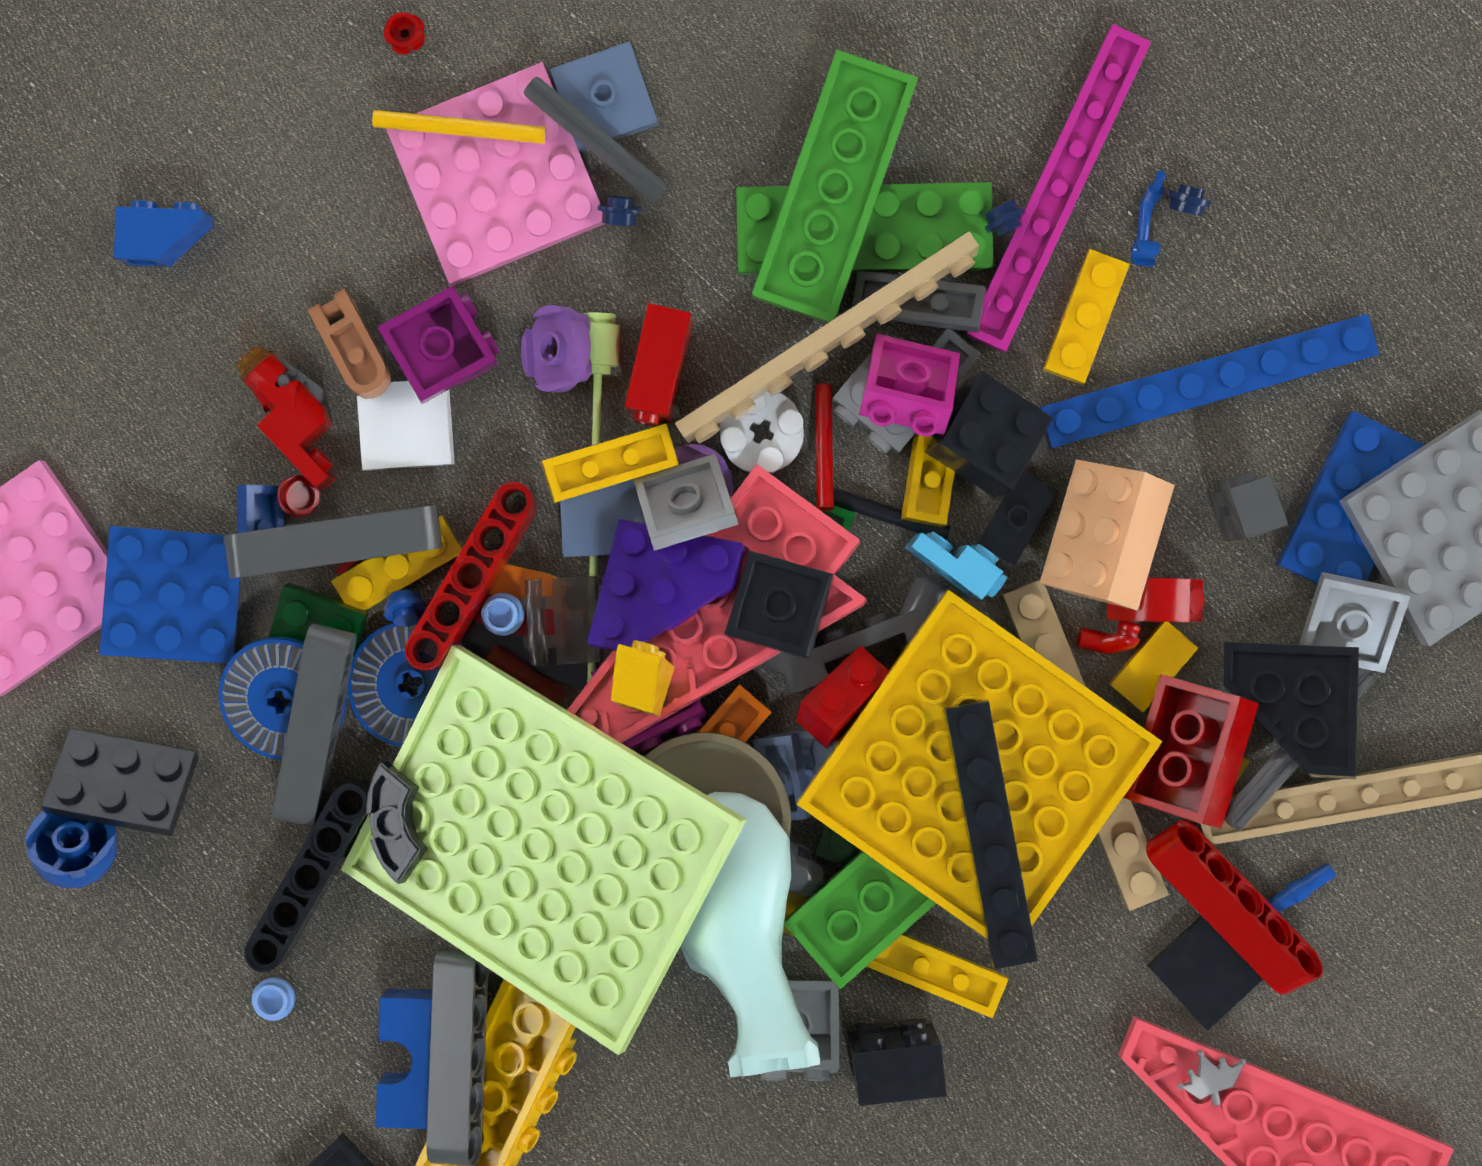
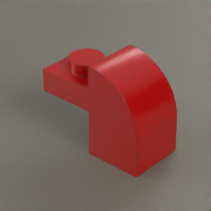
[1107,578,1204,622]

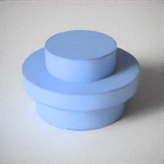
[481,593,525,636]
[252,977,296,1021]

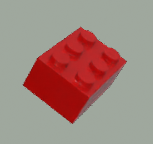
[1123,674,1259,828]

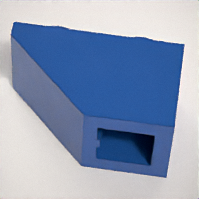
[114,200,214,267]

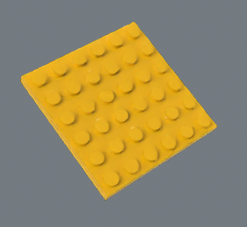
[796,590,1163,939]

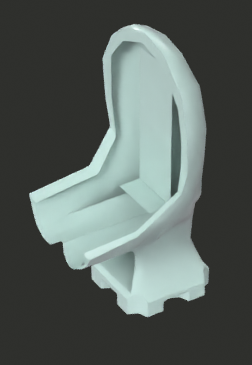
[680,792,820,1077]

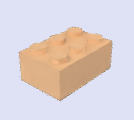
[1040,460,1175,611]

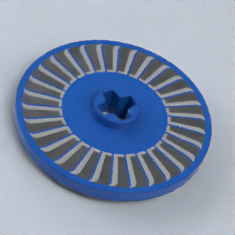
[347,623,465,747]
[219,637,347,760]

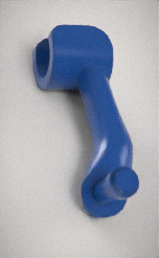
[1131,171,1166,267]

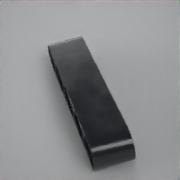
[244,779,370,972]

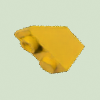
[611,640,675,717]

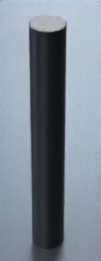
[833,487,951,540]

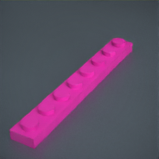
[965,24,1151,354]

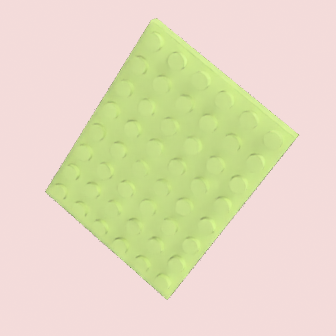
[341,645,747,1055]

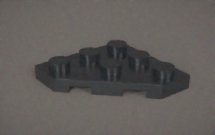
[1223,642,1359,779]

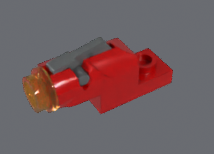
[236,345,337,490]

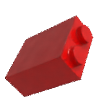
[625,303,693,427]

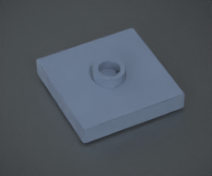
[550,41,659,153]

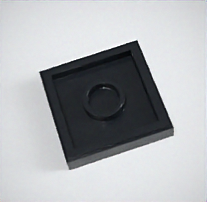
[725,551,834,660]
[1147,915,1263,1031]

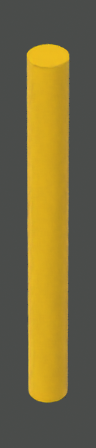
[372,110,546,144]

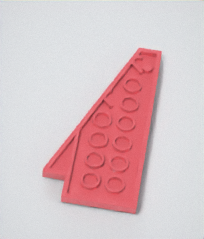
[567,464,867,743]
[1118,1016,1454,1166]

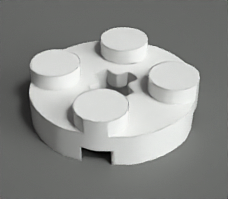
[720,392,804,473]

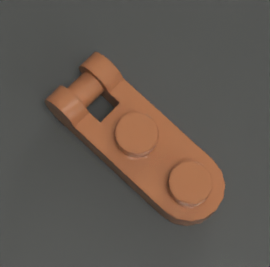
[308,288,391,399]

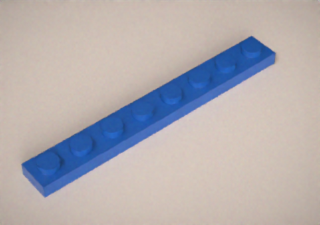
[1039,314,1379,449]

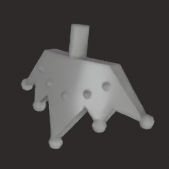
[1177,1050,1247,1106]

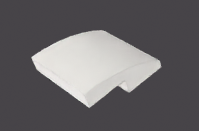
[357,381,455,471]

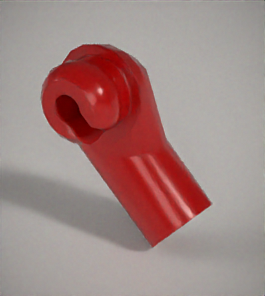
[1076,620,1141,655]

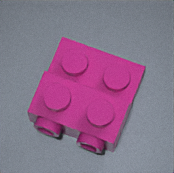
[859,334,960,436]

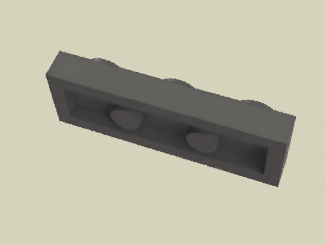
[852,271,986,333]

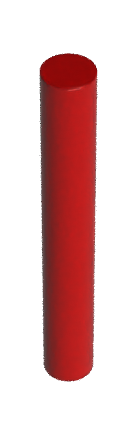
[815,383,834,511]

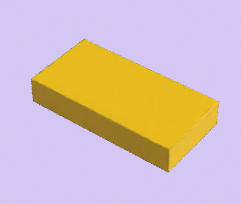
[1108,622,1198,712]

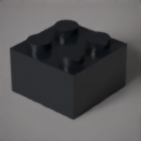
[925,371,1053,498]
[848,1019,947,1106]

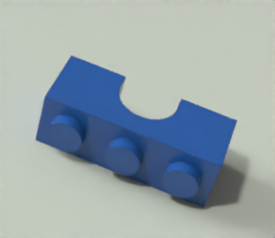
[376,988,432,1129]

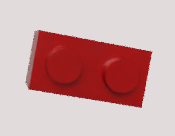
[796,645,889,750]

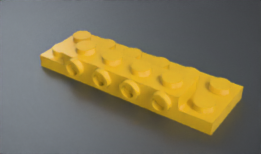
[415,979,577,1166]

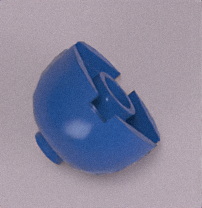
[25,811,118,889]

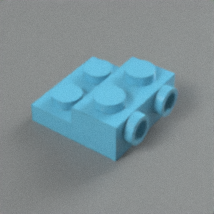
[904,531,1007,600]

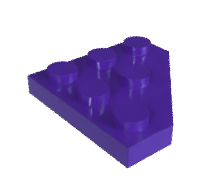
[587,519,746,652]

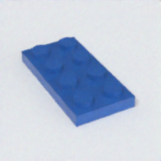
[1275,411,1424,585]

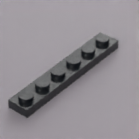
[943,700,1038,970]

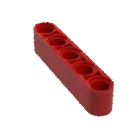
[405,482,538,671]
[1145,820,1323,995]

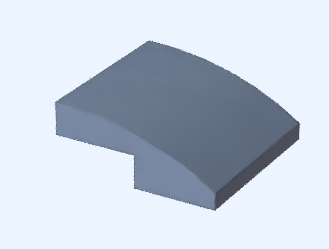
[560,479,646,557]
[752,729,844,820]

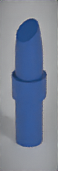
[1267,863,1336,913]

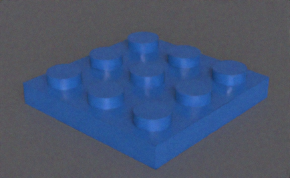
[99,526,241,663]

